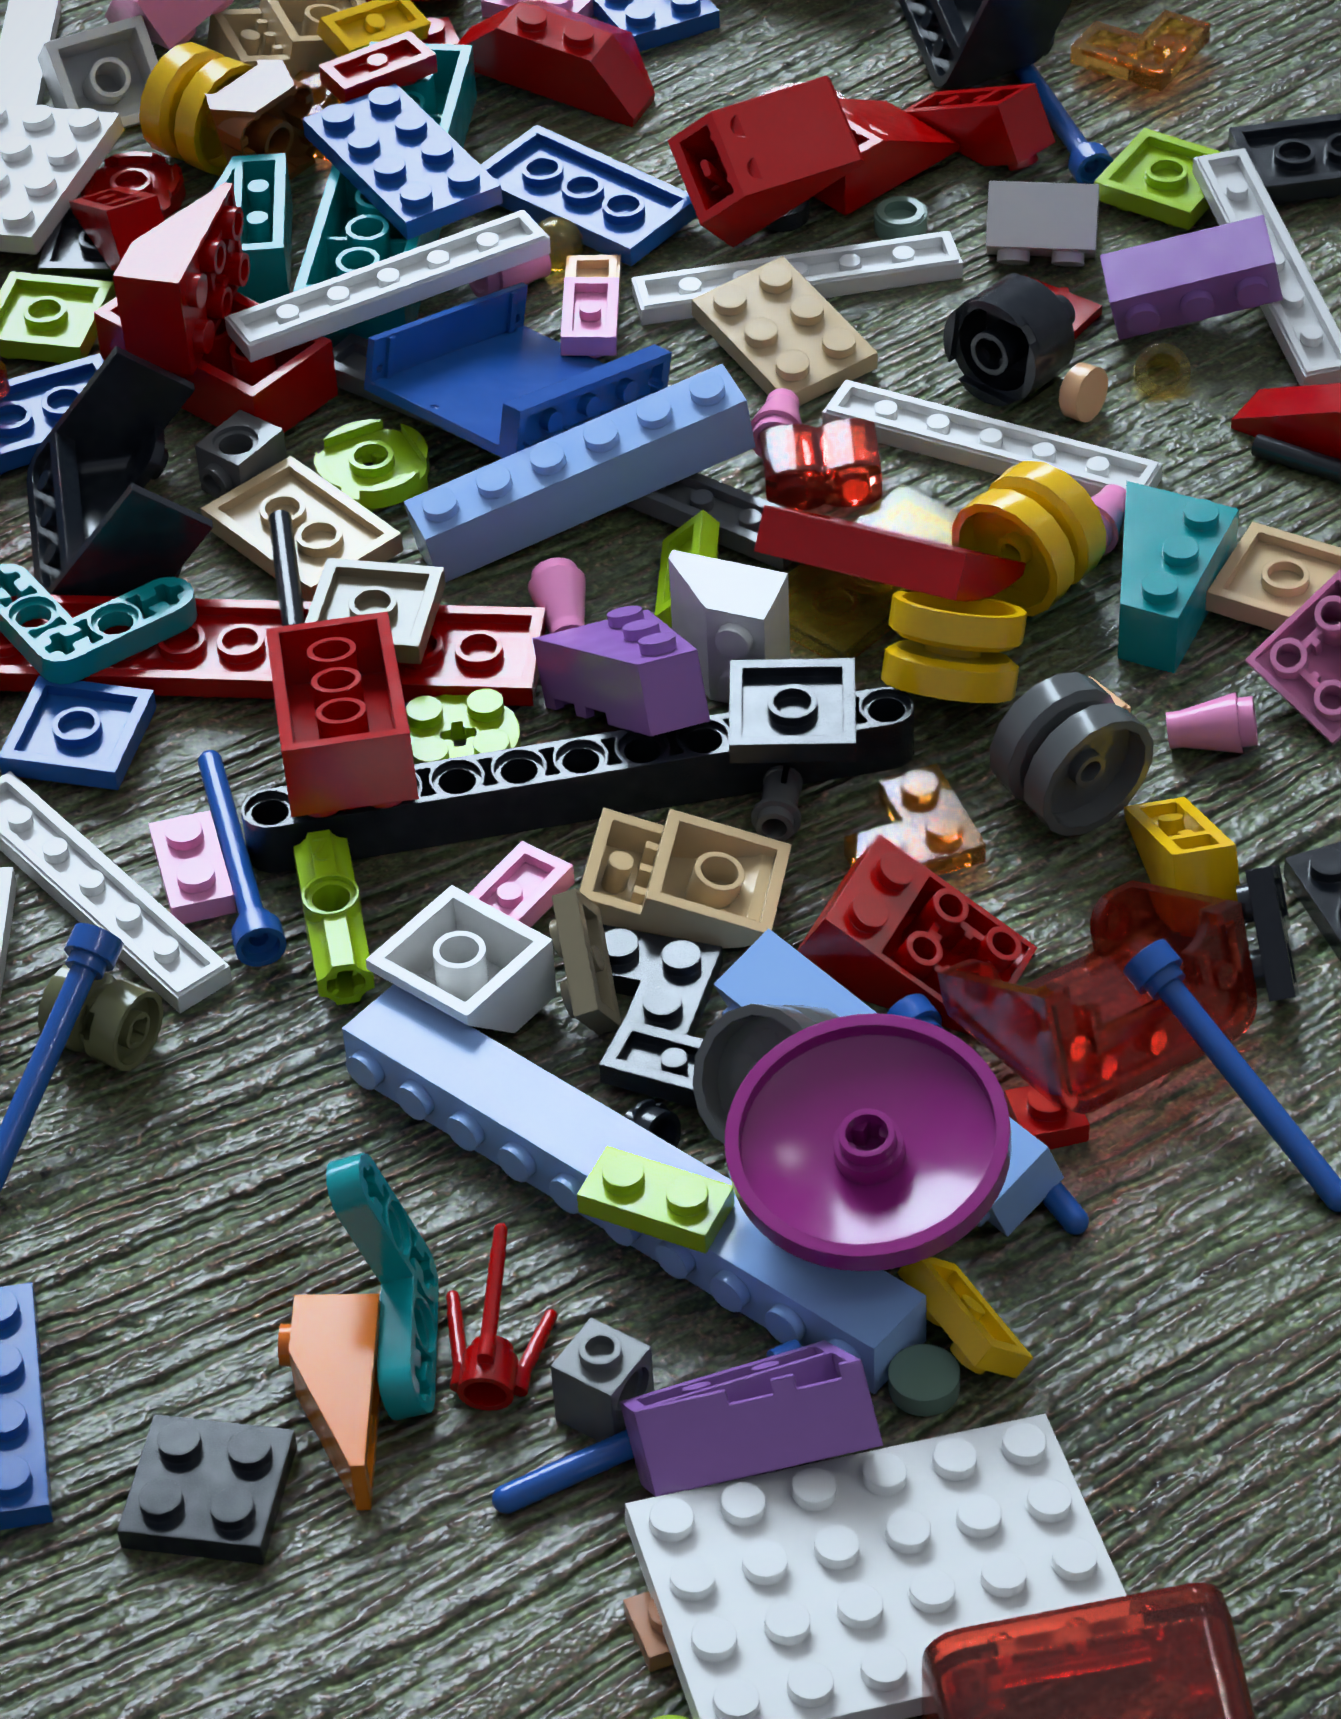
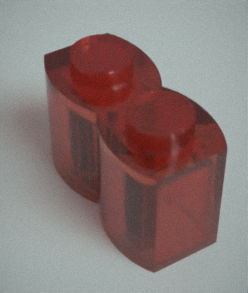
[760,418,883,511]

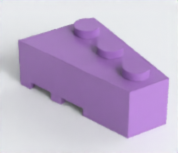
[532,606,710,736]
[619,1340,883,1497]

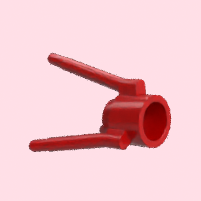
[446,1223,558,1411]

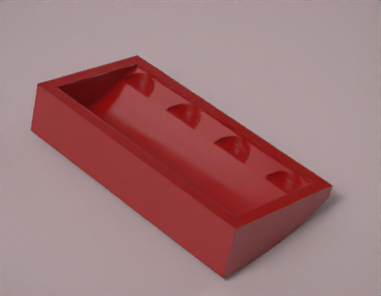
[754,504,1026,602]

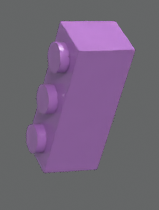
[1100,215,1283,340]

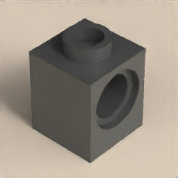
[195,410,287,498]
[550,1318,654,1441]

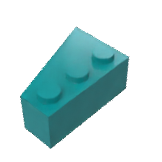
[213,153,293,304]
[1118,481,1239,674]

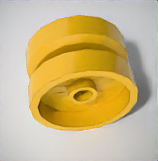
[139,42,254,176]
[952,461,1106,616]
[881,590,1027,703]

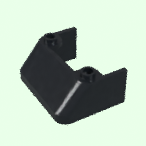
[898,0,1072,90]
[26,346,213,596]

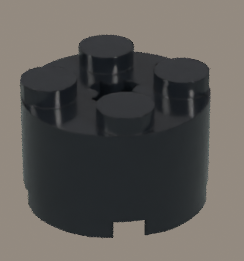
[943,273,1076,406]

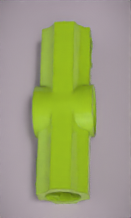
[293,829,375,1005]

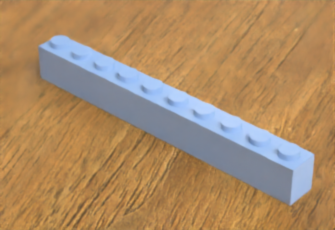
[342,984,926,1394]

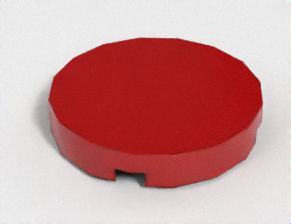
[81,151,186,219]

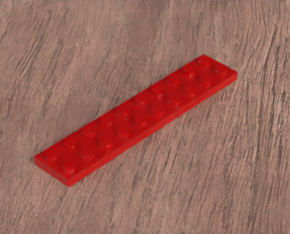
[0,595,546,706]

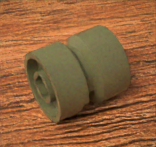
[37,964,164,1071]

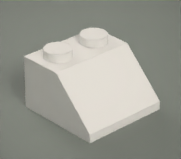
[37,15,158,129]
[986,181,1099,267]
[668,550,790,703]
[366,885,557,1033]

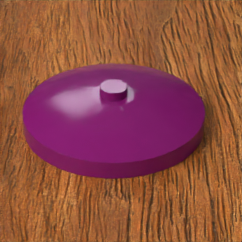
[725,1013,1012,1271]

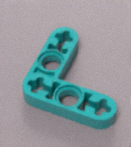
[0,564,197,684]
[326,1153,439,1421]

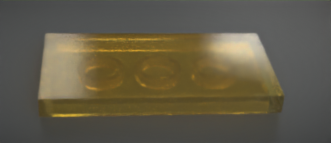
[788,484,958,658]

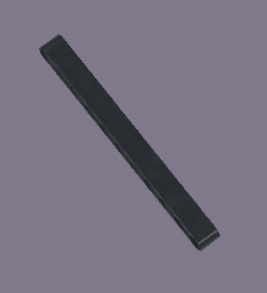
[241,687,914,873]

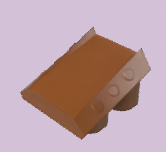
[205,59,316,181]

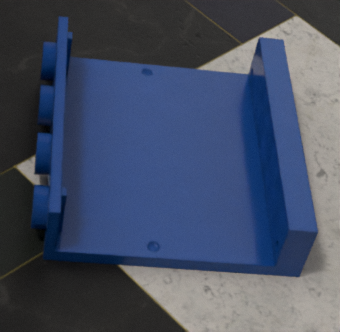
[364,282,672,458]

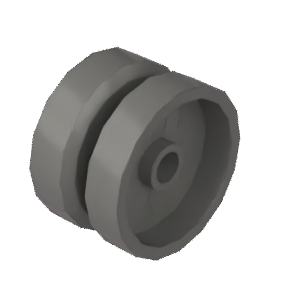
[990,672,1153,836]
[692,1004,839,1144]

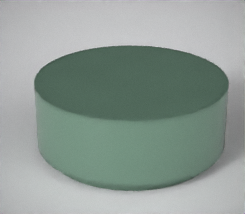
[874,196,927,240]
[888,1344,960,1416]

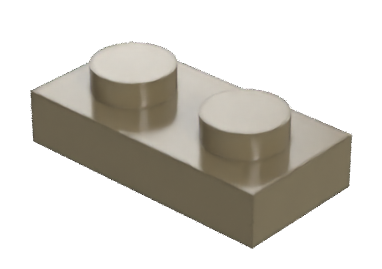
[549,888,622,1035]

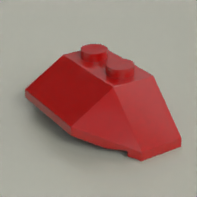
[456,0,655,128]

